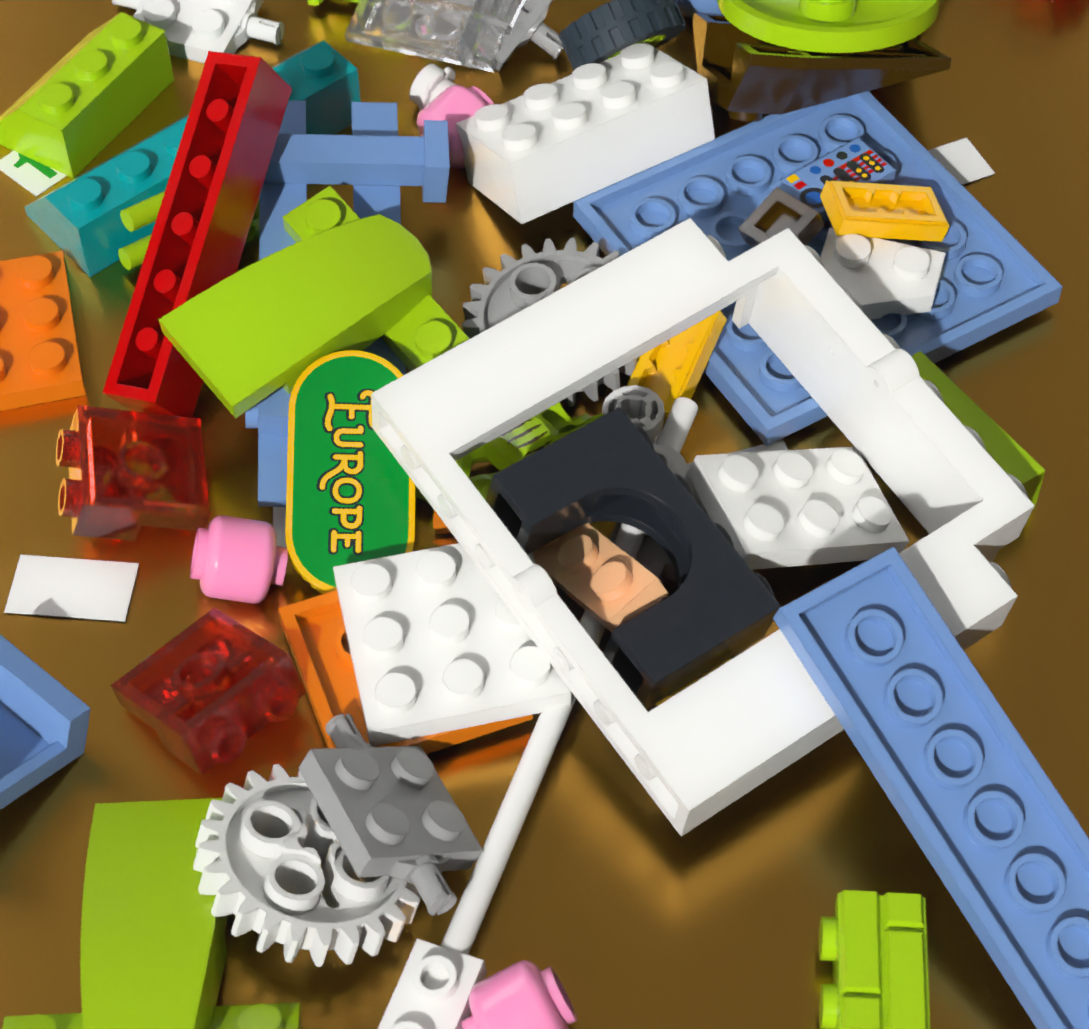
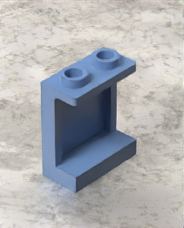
[0,634,91,810]

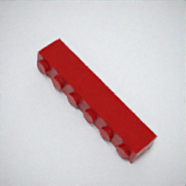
[102,51,292,425]

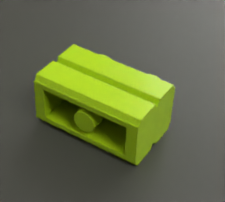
[819,890,930,1029]

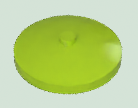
[717,0,941,53]

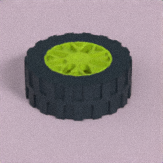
[559,0,687,70]

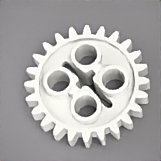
[193,764,421,967]

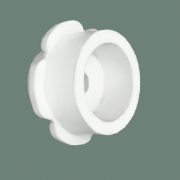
[409,64,456,111]

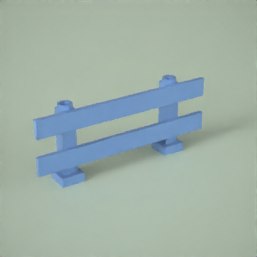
[245,100,450,507]

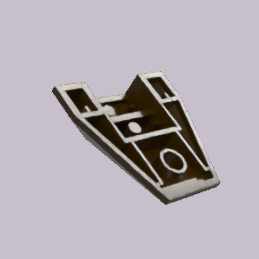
[693,12,952,122]

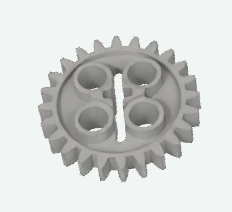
[462,238,640,407]

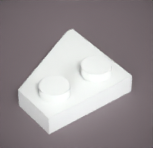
[820,228,946,320]

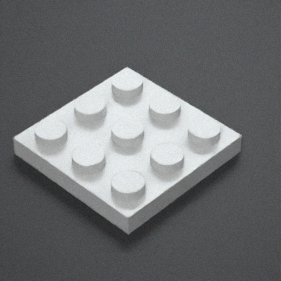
[333,543,571,747]

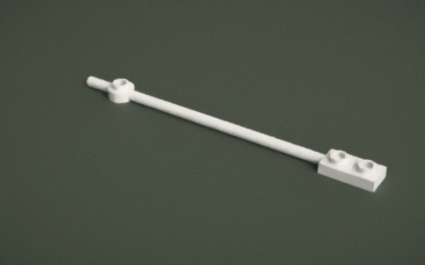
[378,397,698,1029]

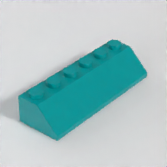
[24,40,361,277]

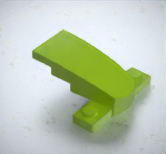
[158,186,469,419]
[2,798,302,1029]

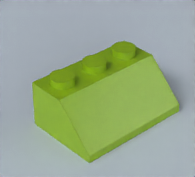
[0,12,174,179]

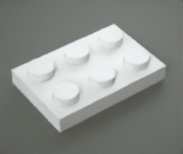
[687,447,909,570]

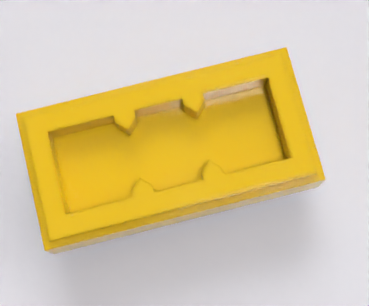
[820,181,950,242]
[627,311,727,423]

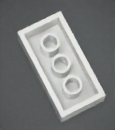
[456,43,715,224]

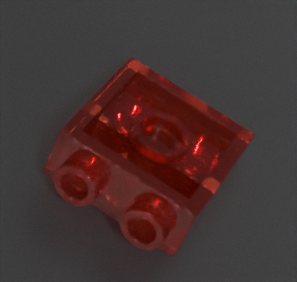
[56,405,210,541]
[110,607,307,775]

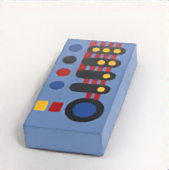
[769,137,896,223]

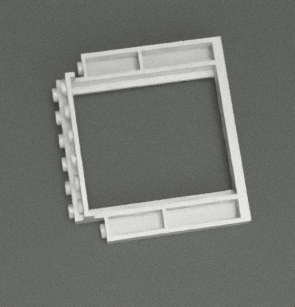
[371,218,1035,836]

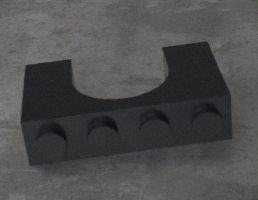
[486,407,781,709]

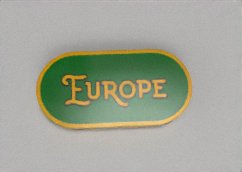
[285,350,415,594]

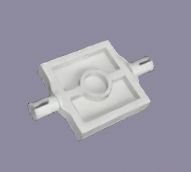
[112,0,285,63]

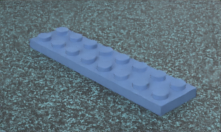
[773,547,1089,1029]

